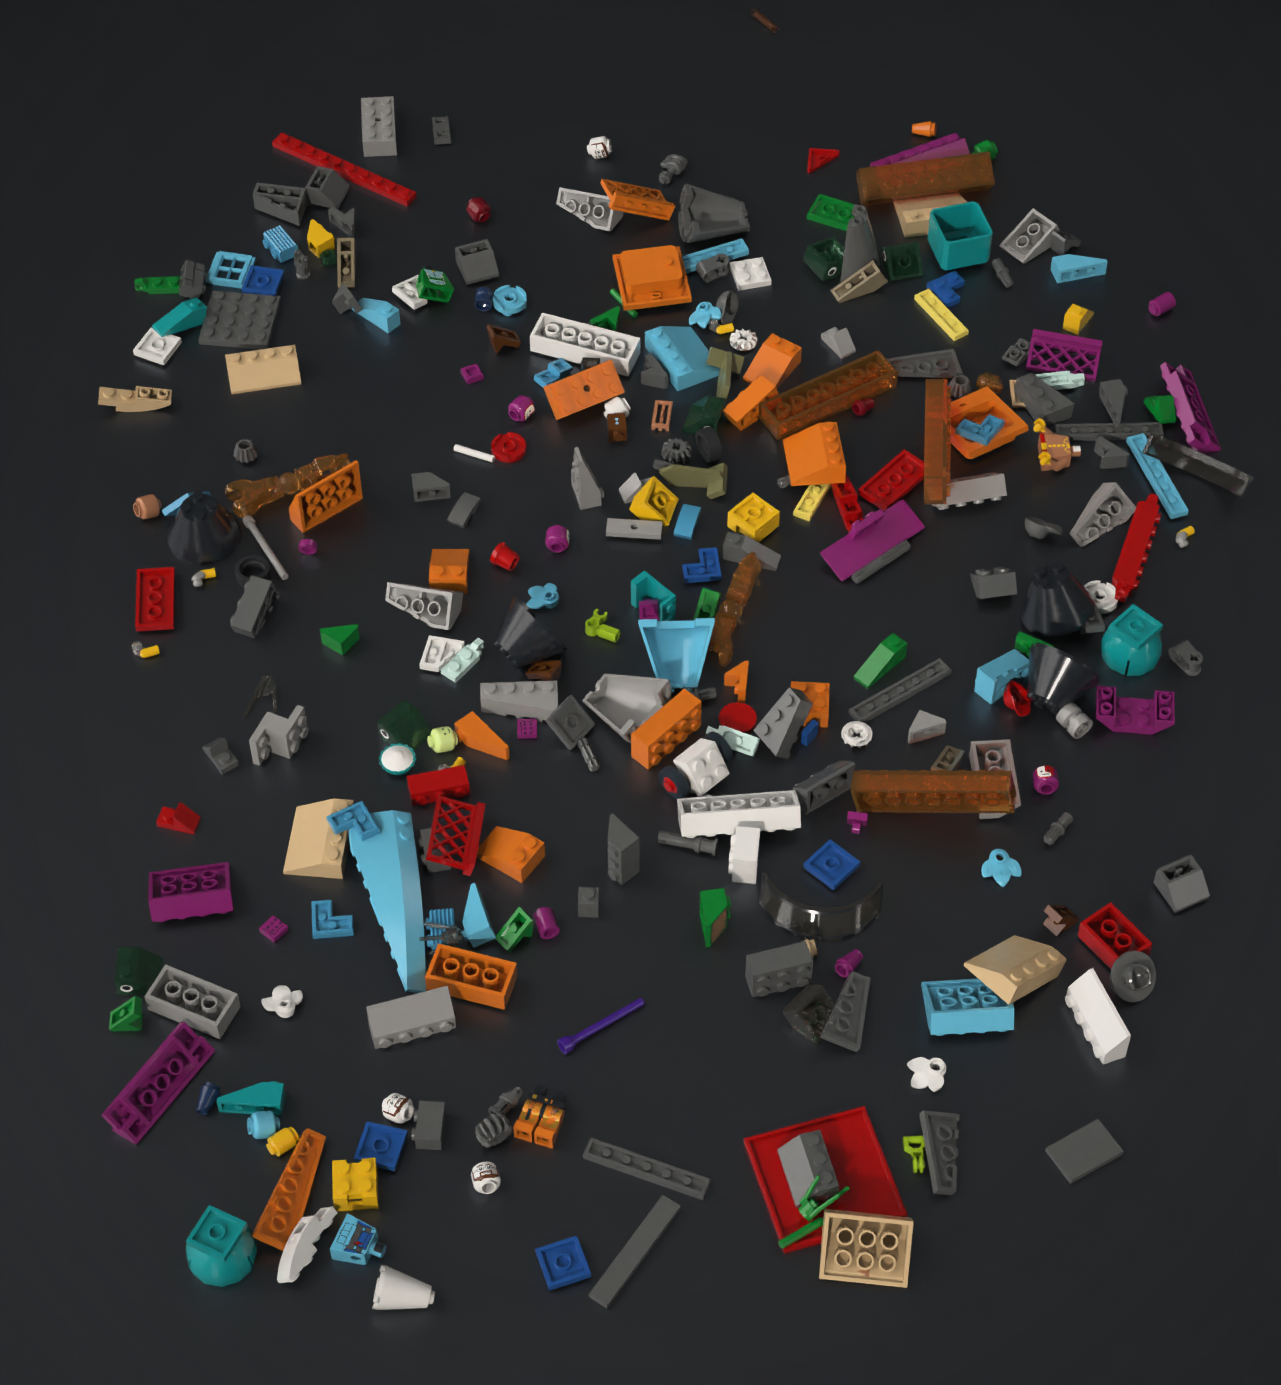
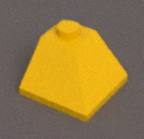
[629,476,679,526]

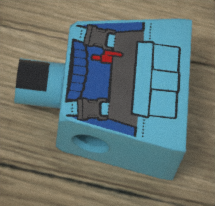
[330,1214,386,1265]

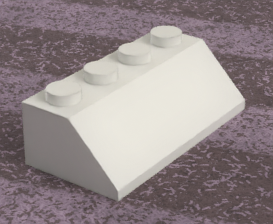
[1065,968,1131,1065]

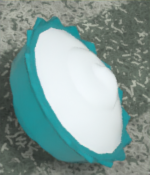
[378,743,417,775]

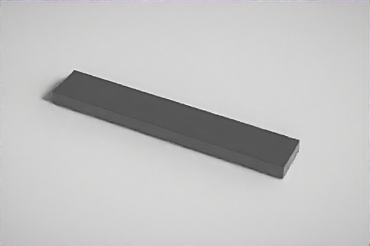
[1055,422,1164,441]
[849,658,952,723]
[583,1137,711,1200]
[589,1195,681,1308]

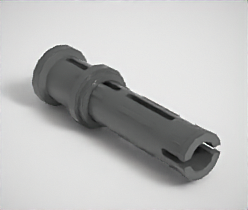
[658,830,719,856]

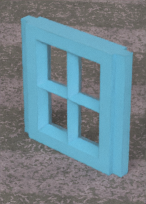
[205,251,256,289]

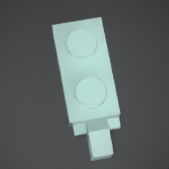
[1035,371,1085,390]
[441,638,485,683]
[706,725,760,757]

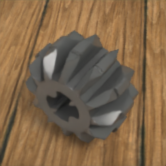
[661,437,692,466]
[475,1113,512,1147]

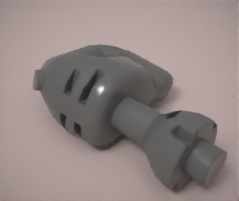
[659,154,688,184]

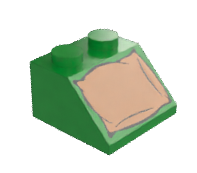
[699,888,731,947]

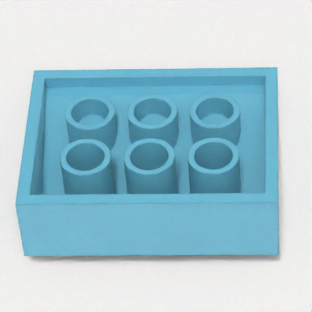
[645,326,719,392]
[921,978,1014,1036]

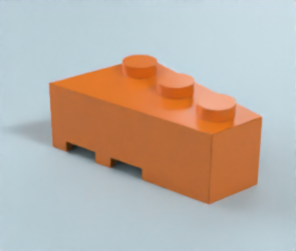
[723,375,783,431]

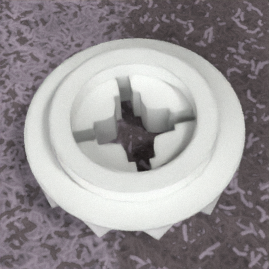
[730,328,757,351]
[841,721,872,749]

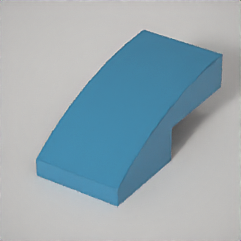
[534,358,573,387]
[673,504,702,540]

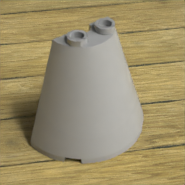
[582,674,671,743]

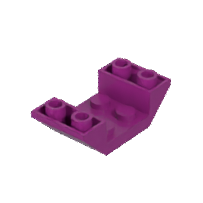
[1096,685,1175,735]

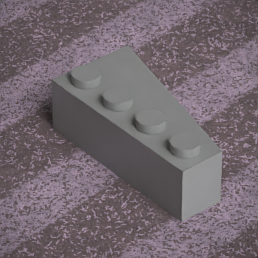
[480,681,558,722]

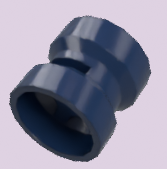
[475,287,493,311]

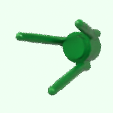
[798,1175,850,1221]

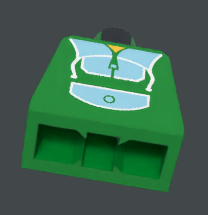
[416,266,454,303]

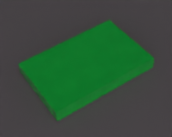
[806,194,854,231]

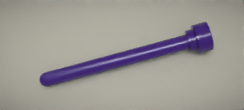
[557,998,645,1054]

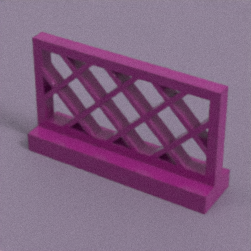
[1026,329,1103,381]

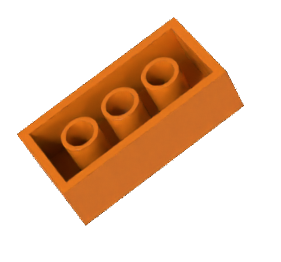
[543,359,625,420]
[631,689,702,770]
[425,943,518,1010]

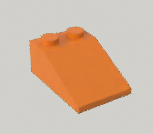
[743,333,802,388]
[429,549,469,594]
[477,826,545,883]

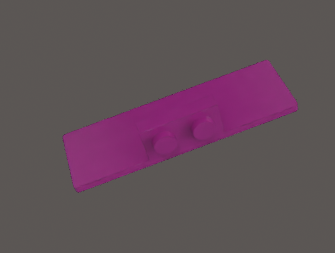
[820,500,925,582]

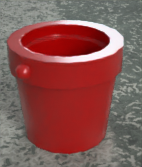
[490,542,520,571]

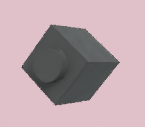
[578,887,599,918]

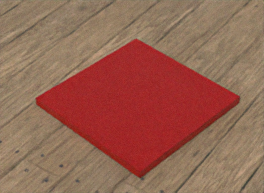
[743,1106,908,1254]

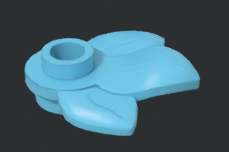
[689,301,722,329]
[526,583,559,609]
[981,849,1022,887]

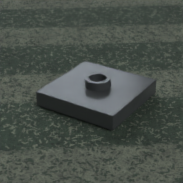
[545,695,595,750]

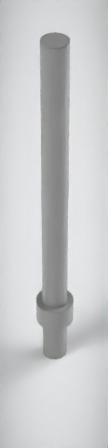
[239,508,288,580]

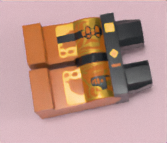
[513,1085,566,1149]

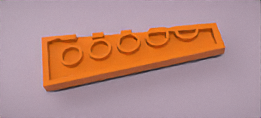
[252,1128,326,1251]

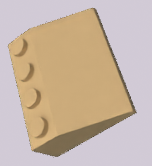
[894,193,967,238]
[283,798,354,879]
[963,935,1067,1005]
[819,1209,914,1288]

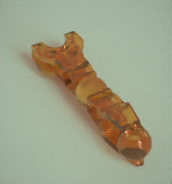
[224,453,351,517]
[707,552,762,667]

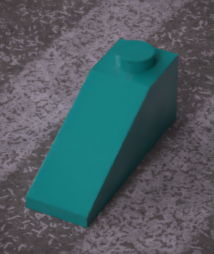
[152,297,207,337]
[217,1081,286,1116]

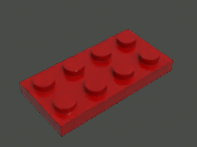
[858,449,932,511]
[135,567,175,632]

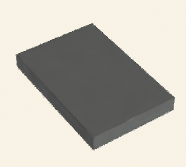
[1045,1119,1124,1184]

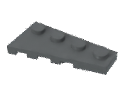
[886,349,963,378]
[820,971,870,1052]
[919,1110,960,1195]

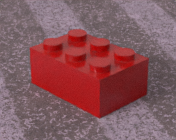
[1078,902,1153,969]

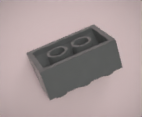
[793,760,855,815]
[608,813,640,885]
[777,1130,839,1208]

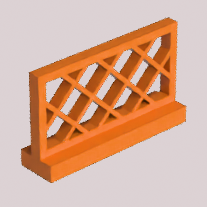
[600,179,675,221]

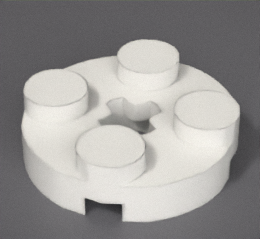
[1084,580,1118,614]

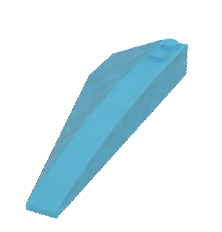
[348,810,426,993]

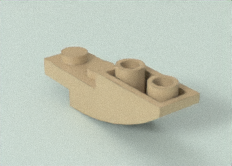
[98,386,172,412]

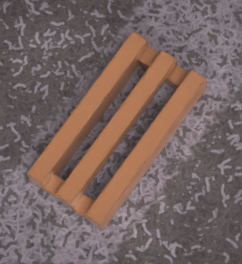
[651,400,673,432]

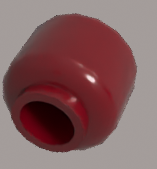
[466,197,491,222]

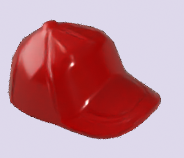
[1003,680,1031,716]

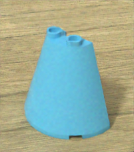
[638,618,715,693]

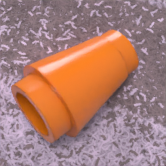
[912,121,937,137]

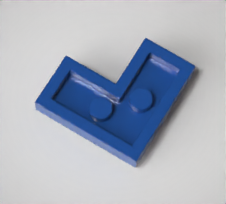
[926,271,965,308]
[682,547,721,583]

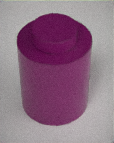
[1148,292,1176,316]
[533,907,560,939]

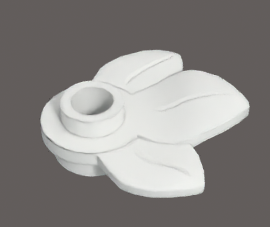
[261,985,303,1018]
[907,1057,946,1092]

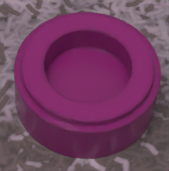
[298,539,318,555]

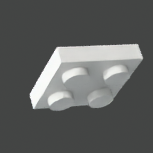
[730,257,772,291]
[133,328,182,365]

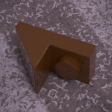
[487,324,521,354]
[525,660,562,681]
[1043,905,1080,936]

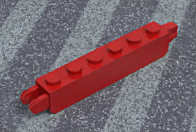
[1112,493,1162,603]

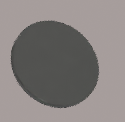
[1110,951,1156,1003]

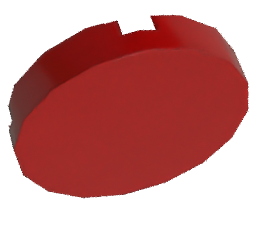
[491,432,527,463]
[718,702,757,734]

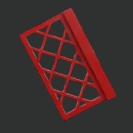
[425,795,486,876]

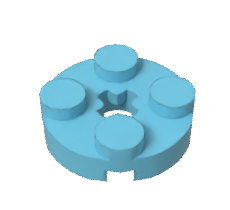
[493,285,527,316]

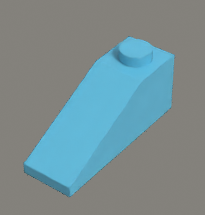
[1050,254,1108,283]
[352,298,400,334]
[462,883,496,948]

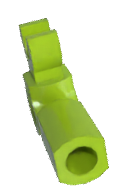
[585,609,620,643]

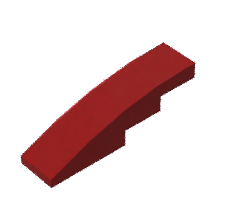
[831,473,864,533]

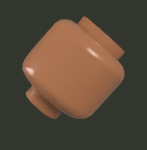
[133,494,162,520]

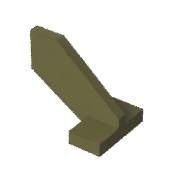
[706,347,744,402]
[659,463,728,500]

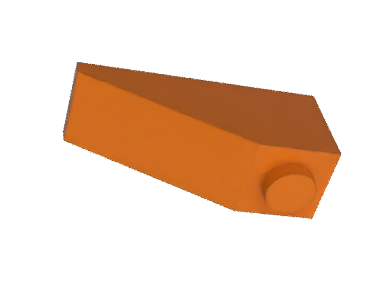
[454,711,510,760]

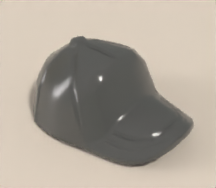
[716,290,739,325]
[1024,517,1063,539]

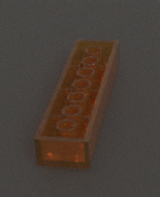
[856,152,995,206]
[758,350,898,440]
[924,379,951,504]
[851,770,1016,813]

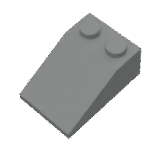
[999,208,1060,264]

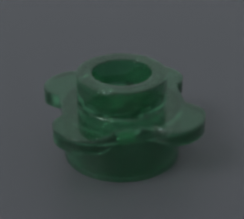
[320,249,337,266]

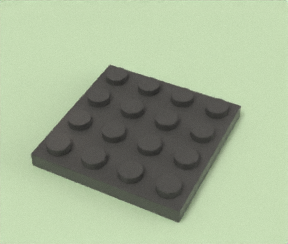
[198,290,281,350]

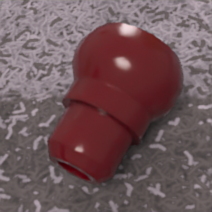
[852,398,875,416]

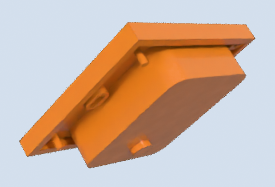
[613,245,692,311]
[928,386,1028,459]

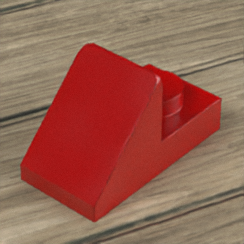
[156,802,201,835]

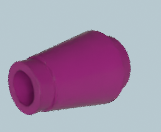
[835,949,863,977]

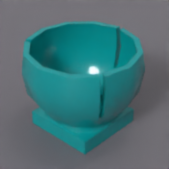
[1101,604,1163,676]
[185,1205,257,1287]

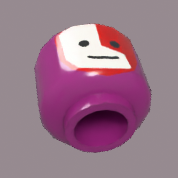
[508,395,535,422]
[545,525,570,553]
[1033,765,1059,795]

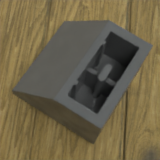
[305,166,350,210]
[455,239,499,285]
[970,566,1017,599]
[1153,855,1210,913]

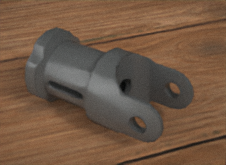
[294,249,311,280]
[488,1087,523,1116]

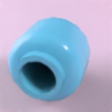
[247,1110,280,1139]

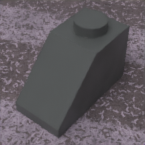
[411,472,451,502]

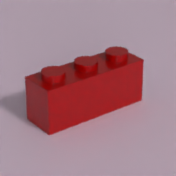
[407,765,470,806]

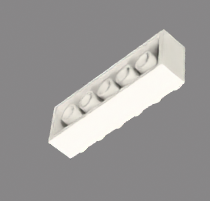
[530,313,640,377]
[677,790,801,838]

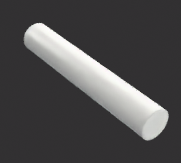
[454,444,495,463]

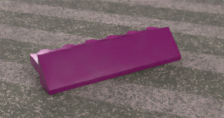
[870,133,972,193]
[1160,362,1221,454]
[101,1022,215,1144]

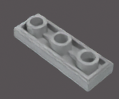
[606,518,662,540]

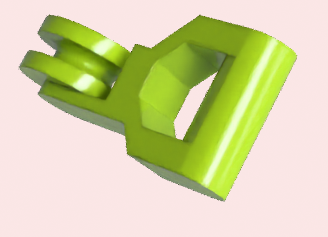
[903,1135,926,1173]

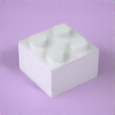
[728,826,760,884]

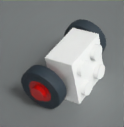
[658,731,733,799]

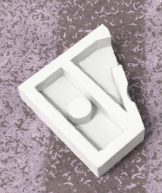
[392,275,427,309]
[420,635,465,672]

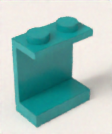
[631,571,676,621]

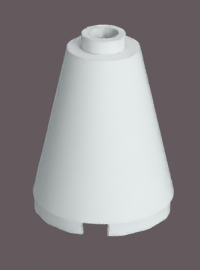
[372,1265,435,1310]

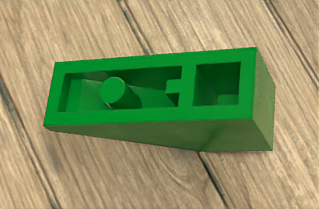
[854,633,907,689]

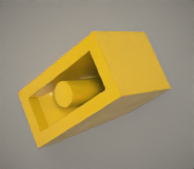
[1062,304,1094,335]

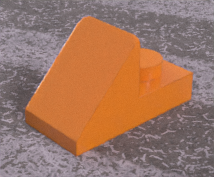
[724,661,749,703]

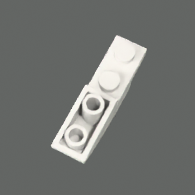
[277,1206,337,1283]

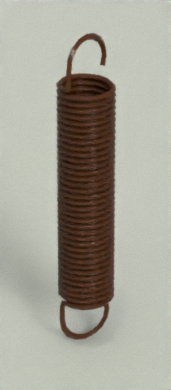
[751,9,779,33]

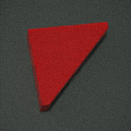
[807,148,840,173]

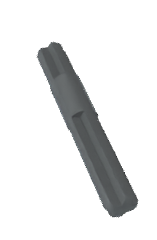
[851,540,911,584]

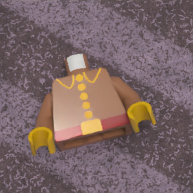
[1033,418,1081,472]

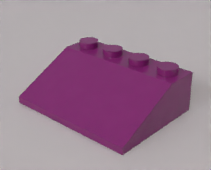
[148,862,233,922]

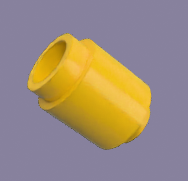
[266,1126,299,1157]

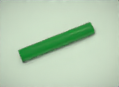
[610,288,638,318]
[778,1217,823,1249]

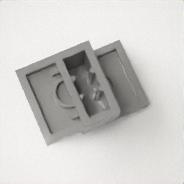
[249,705,309,766]

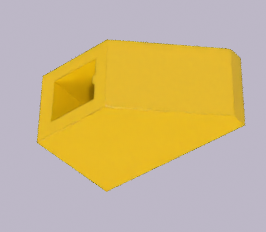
[307,219,335,258]

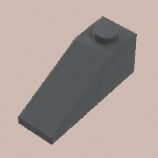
[1099,379,1128,428]
[723,532,781,571]

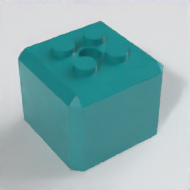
[927,201,993,271]

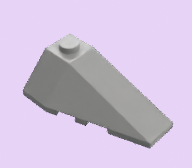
[556,187,623,231]
[571,447,604,510]
[1070,482,1136,547]
[385,582,463,630]

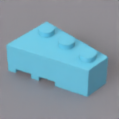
[974,649,1029,704]

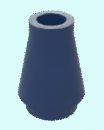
[195,1082,220,1115]

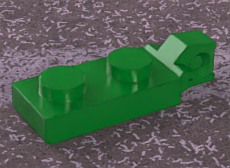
[134,276,180,294]

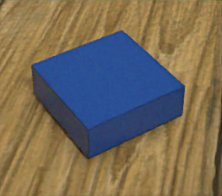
[801,719,819,746]

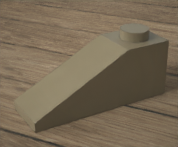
[337,238,356,288]
[831,260,888,303]
[926,745,965,793]

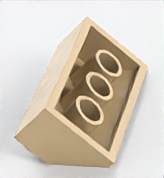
[225,345,301,394]

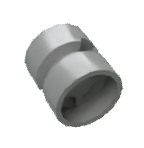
[1056,702,1093,739]

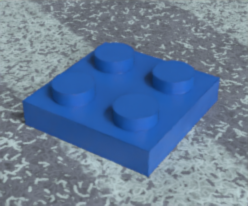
[241,265,285,296]
[803,839,860,890]
[354,1121,408,1172]
[535,1236,591,1291]

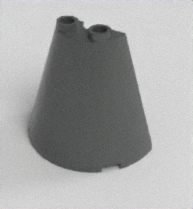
[678,184,750,243]
[840,204,881,283]

